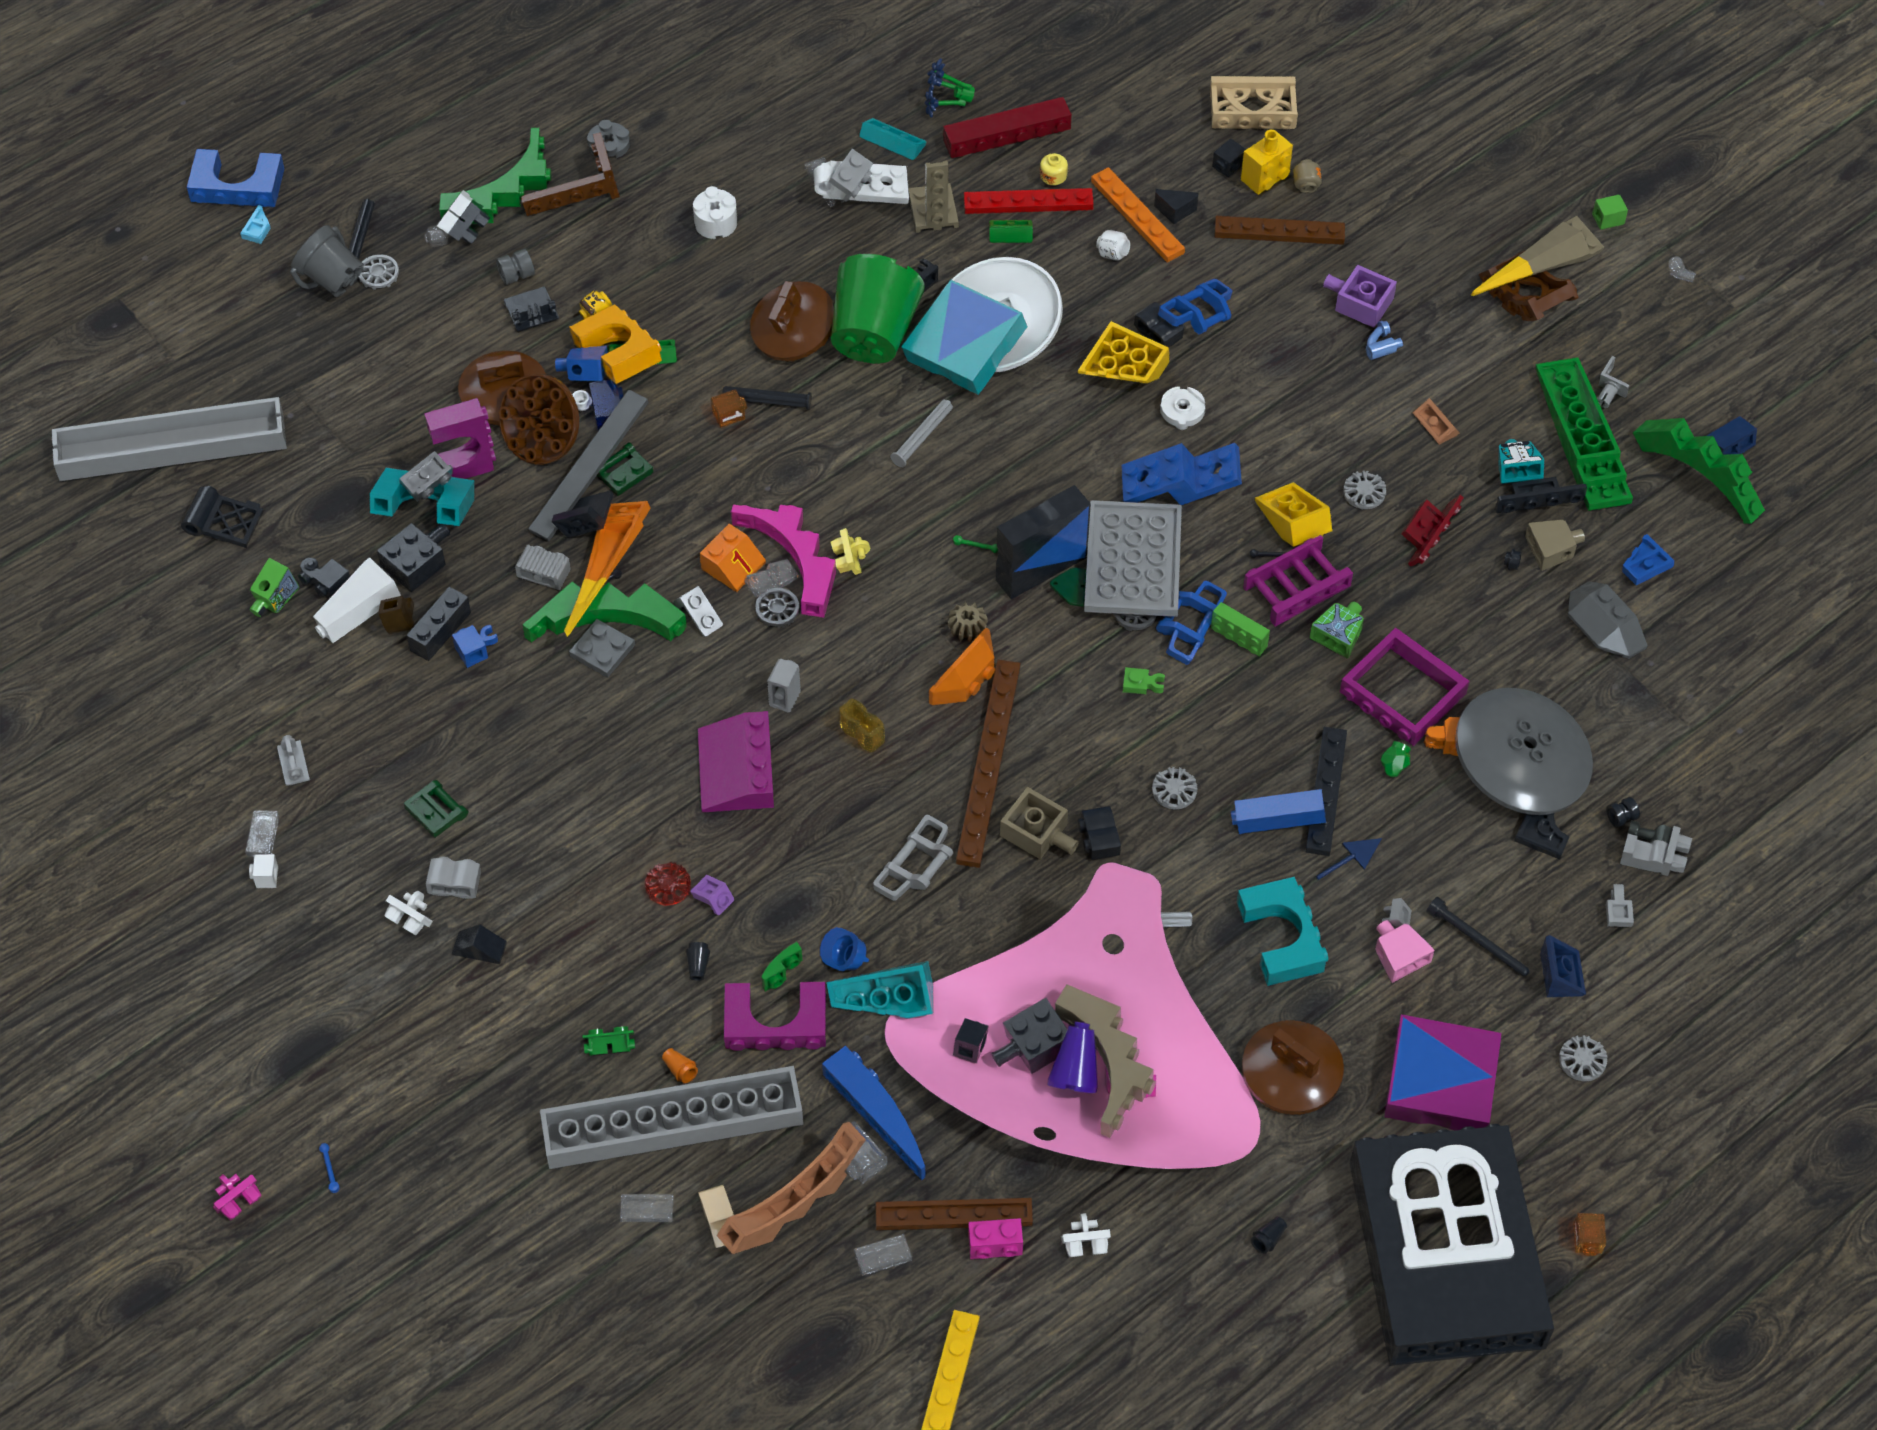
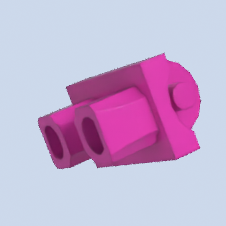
[213,1174,261,1221]

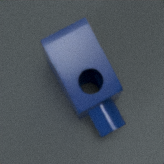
[555,346,608,381]

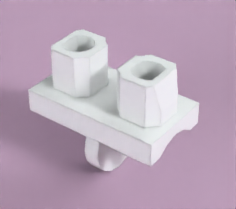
[384,891,433,935]
[1061,1213,1111,1257]

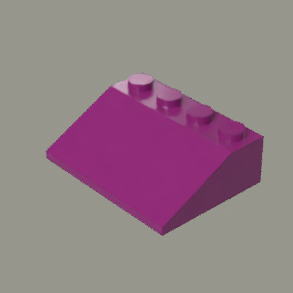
[698,711,774,812]

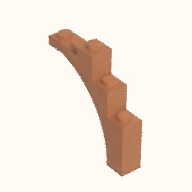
[716,1122,866,1254]

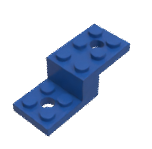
[1122,443,1242,505]

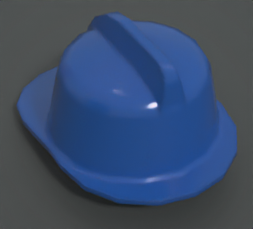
[820,927,869,971]

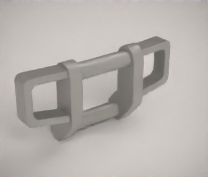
[873,815,953,901]

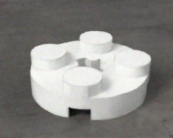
[1160,387,1205,430]

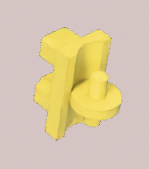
[831,528,870,575]

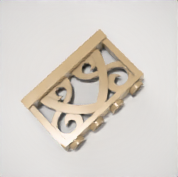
[1210,76,1298,129]

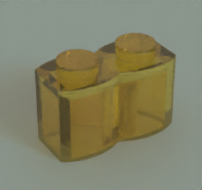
[839,698,885,752]

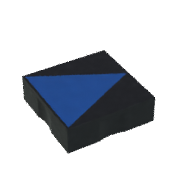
[996,485,1091,599]

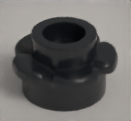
[1504,549,1522,571]

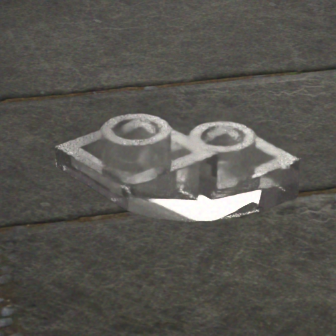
[745,559,799,597]

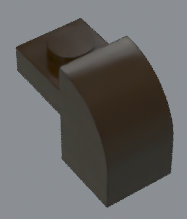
[378,595,415,634]

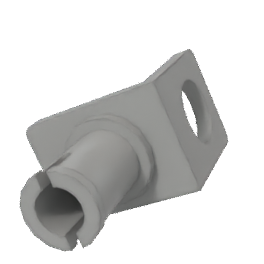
[1597,356,1629,408]

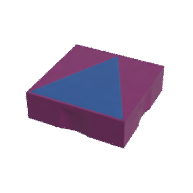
[1384,1014,1502,1131]

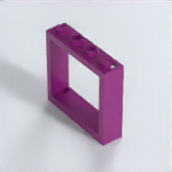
[1340,627,1470,746]

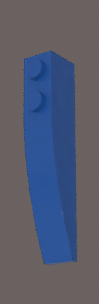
[822,1046,925,1180]

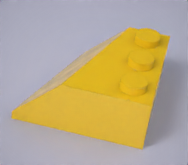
[1078,321,1169,383]

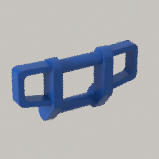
[1158,279,1232,334]
[1156,581,1227,665]

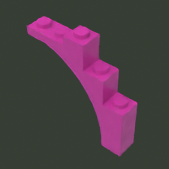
[731,505,836,618]

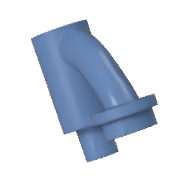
[1366,321,1403,360]

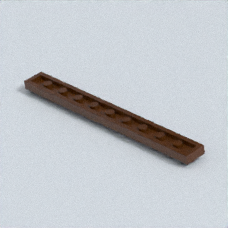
[956,659,1021,868]

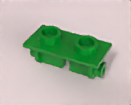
[583,1026,635,1056]

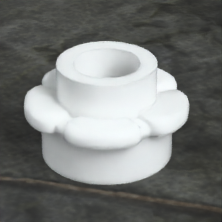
[572,390,592,411]

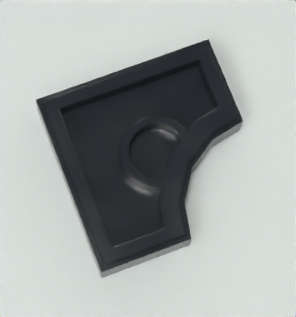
[1515,813,1570,860]

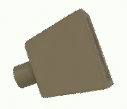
[1525,520,1585,571]

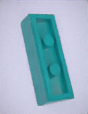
[860,118,927,160]

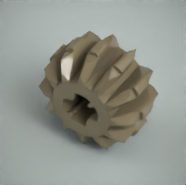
[948,601,988,642]

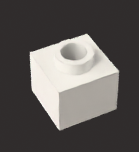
[249,854,278,888]

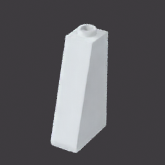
[313,558,401,643]

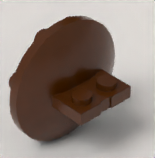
[750,281,834,361]
[458,350,546,426]
[498,374,579,465]
[1242,1020,1344,1115]

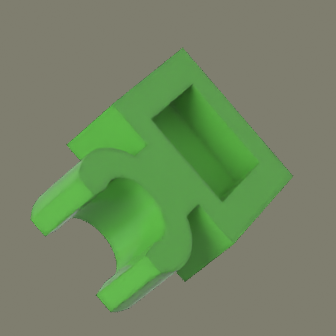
[1123,667,1165,694]

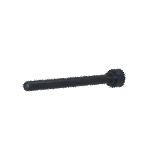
[1426,896,1529,976]

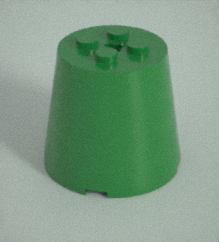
[831,254,925,364]

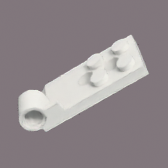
[814,161,909,204]

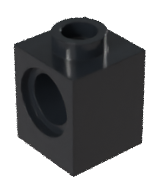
[1212,138,1247,177]
[953,1018,989,1063]

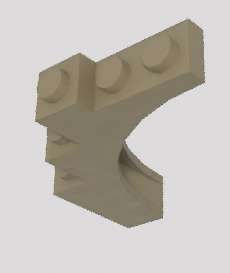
[1055,984,1156,1138]

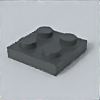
[569,619,635,678]

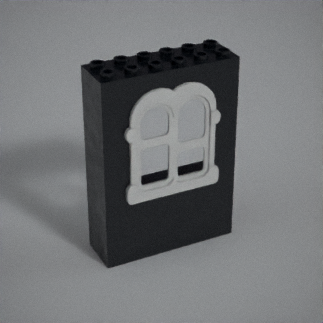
[1350,1124,1554,1366]

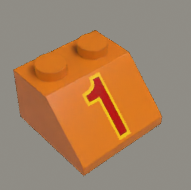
[700,524,766,592]

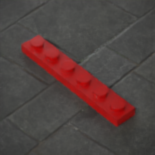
[964,188,1093,214]

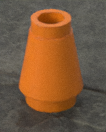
[662,1048,698,1083]

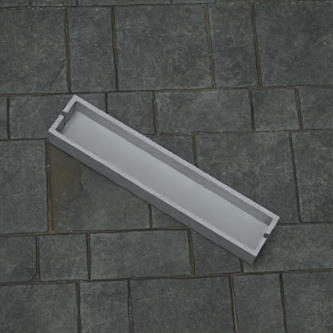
[52,397,287,481]

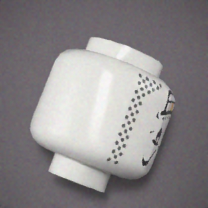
[1096,230,1130,260]

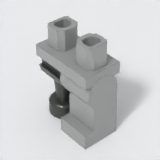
[1620,820,1692,876]

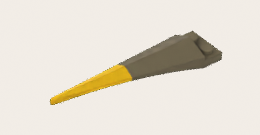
[1471,216,1604,296]

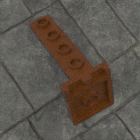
[521,132,620,216]

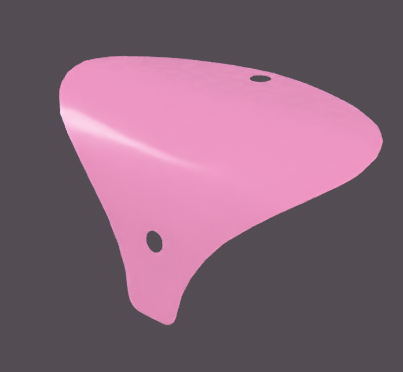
[885,863,1260,1169]

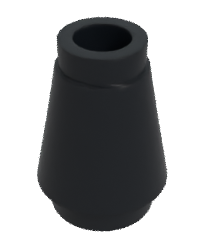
[686,942,711,981]
[1251,1216,1287,1254]

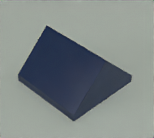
[1540,935,1586,997]

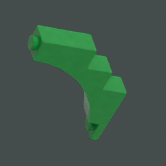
[523,582,687,643]

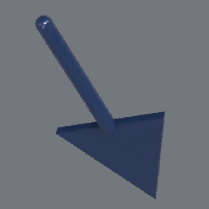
[1316,838,1382,880]

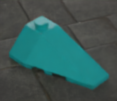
[826,961,934,1018]

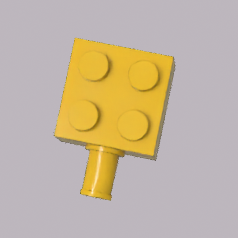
[1241,130,1293,195]

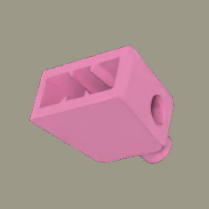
[1375,920,1434,983]

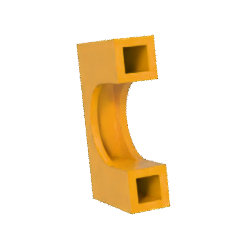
[569,304,662,384]

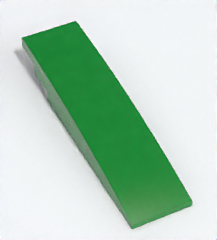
[1535,357,1633,511]

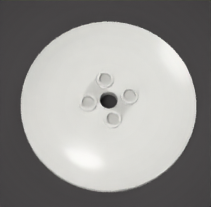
[942,257,1063,372]

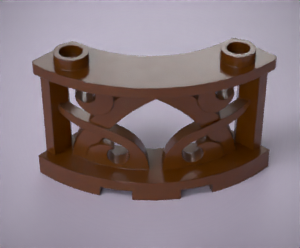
[1478,249,1579,321]

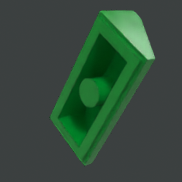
[989,220,1033,243]

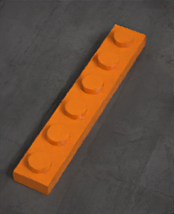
[1091,167,1185,263]

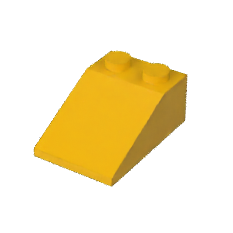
[1255,482,1332,547]

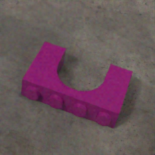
[424,398,496,479]
[724,982,826,1051]

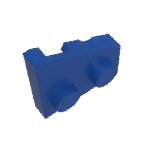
[1622,534,1674,585]

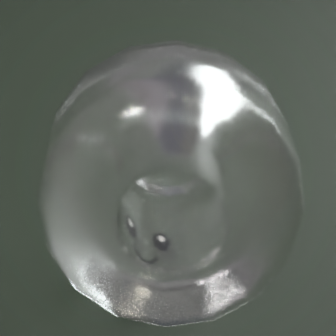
[425,225,448,247]

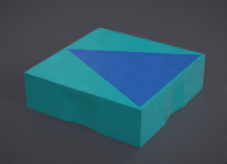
[902,280,1028,395]

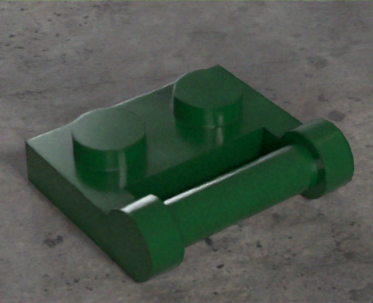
[597,442,653,496]
[404,780,469,838]

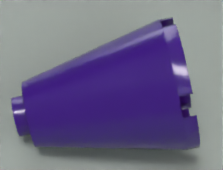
[1047,1021,1098,1093]

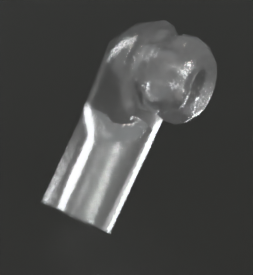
[1669,256,1696,283]

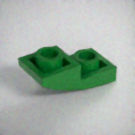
[762,942,803,992]

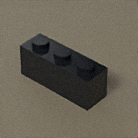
[407,586,471,661]

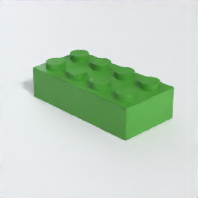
[1211,602,1270,656]

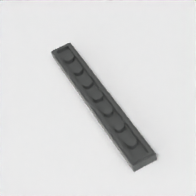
[528,390,648,542]

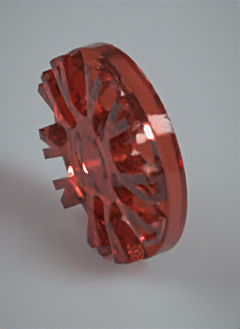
[645,862,691,905]

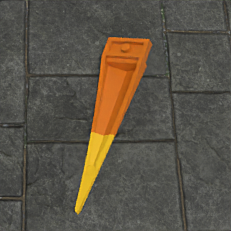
[564,501,651,637]

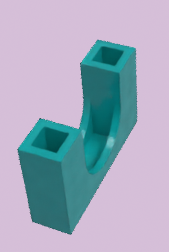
[370,468,474,526]
[1237,877,1328,986]

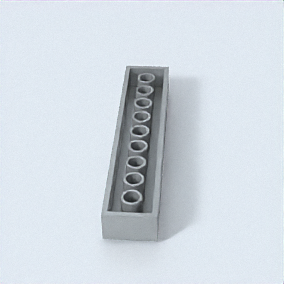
[540,1066,803,1169]

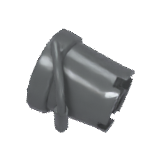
[290,225,364,297]

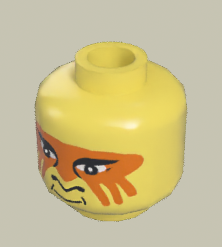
[1040,153,1068,185]

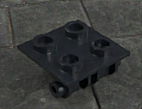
[503,286,559,332]

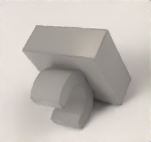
[1382,898,1412,928]

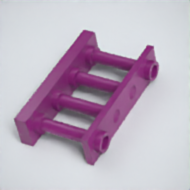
[1243,535,1353,627]

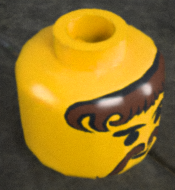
[579,290,612,319]

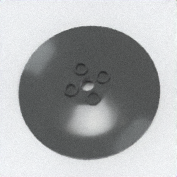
[1455,688,1593,815]

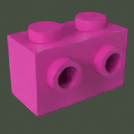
[968,1218,1023,1259]

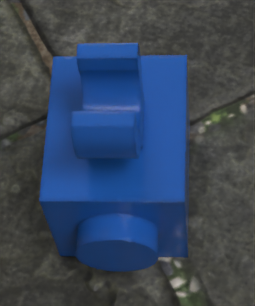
[452,625,498,668]

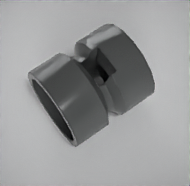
[496,248,535,285]

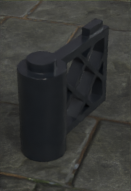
[181,486,263,548]

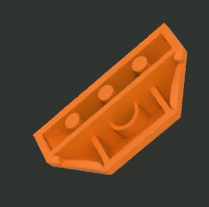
[929,628,995,705]

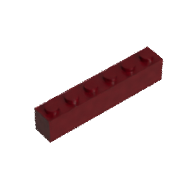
[943,97,1072,158]

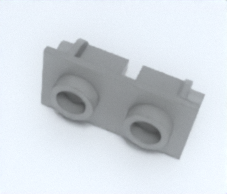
[277,735,310,786]

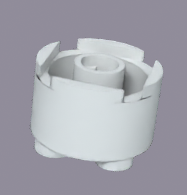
[693,186,737,239]

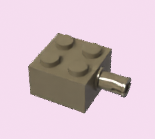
[1000,787,1079,860]

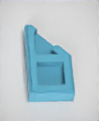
[240,205,271,244]

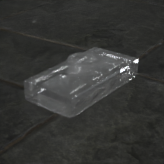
[246,810,279,856]
[620,1194,674,1222]
[854,1234,912,1276]

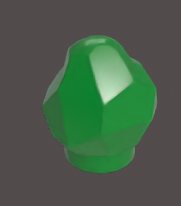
[1381,741,1411,777]

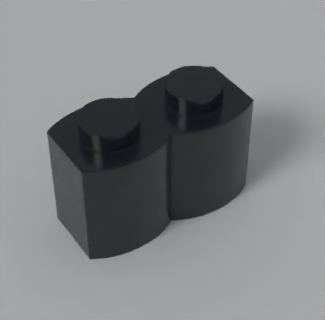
[1134,302,1184,348]
[1078,806,1121,860]

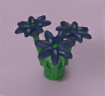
[924,58,975,118]

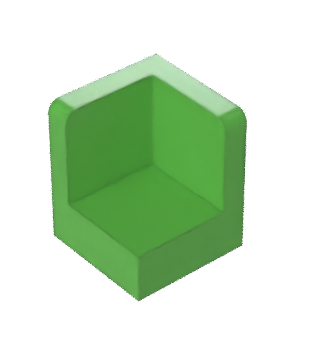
[1592,195,1628,230]

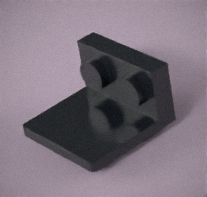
[552,490,614,538]

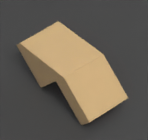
[698,1185,734,1248]

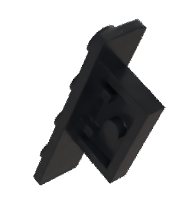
[1495,477,1587,513]

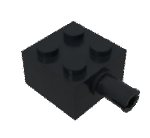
[377,523,451,592]
[991,998,1068,1074]

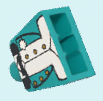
[1498,439,1544,483]

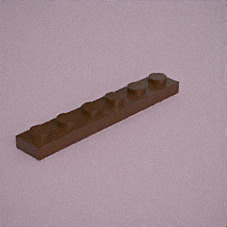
[1215,216,1345,245]
[876,1198,1033,1230]

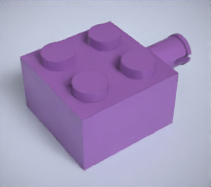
[1323,265,1397,328]

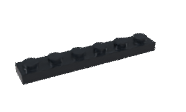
[1305,727,1347,856]

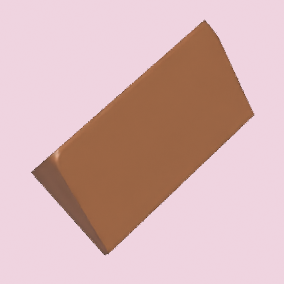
[1413,398,1459,445]

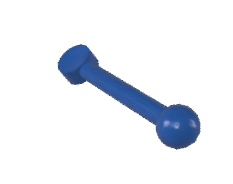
[319,1143,340,1193]

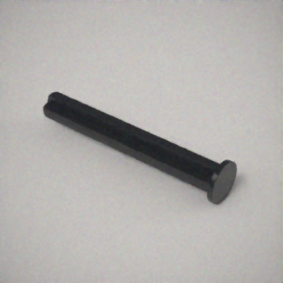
[349,199,375,259]
[722,386,812,410]

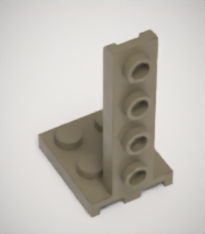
[908,160,959,233]

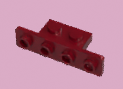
[1401,494,1464,567]

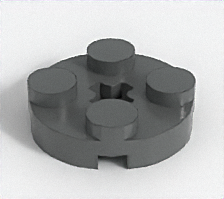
[587,120,630,158]

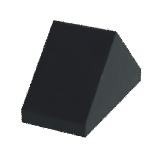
[1154,189,1199,224]
[452,924,507,964]

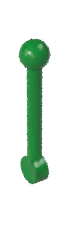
[953,535,998,553]

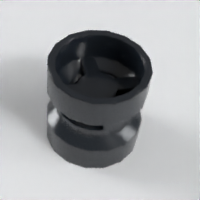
[1606,797,1640,828]

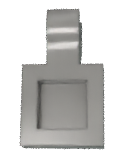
[1606,884,1634,927]

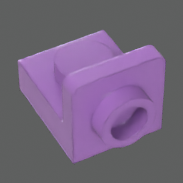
[690,875,734,915]

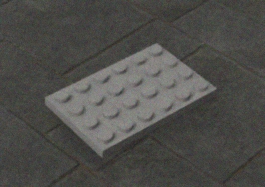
[1084,500,1182,617]

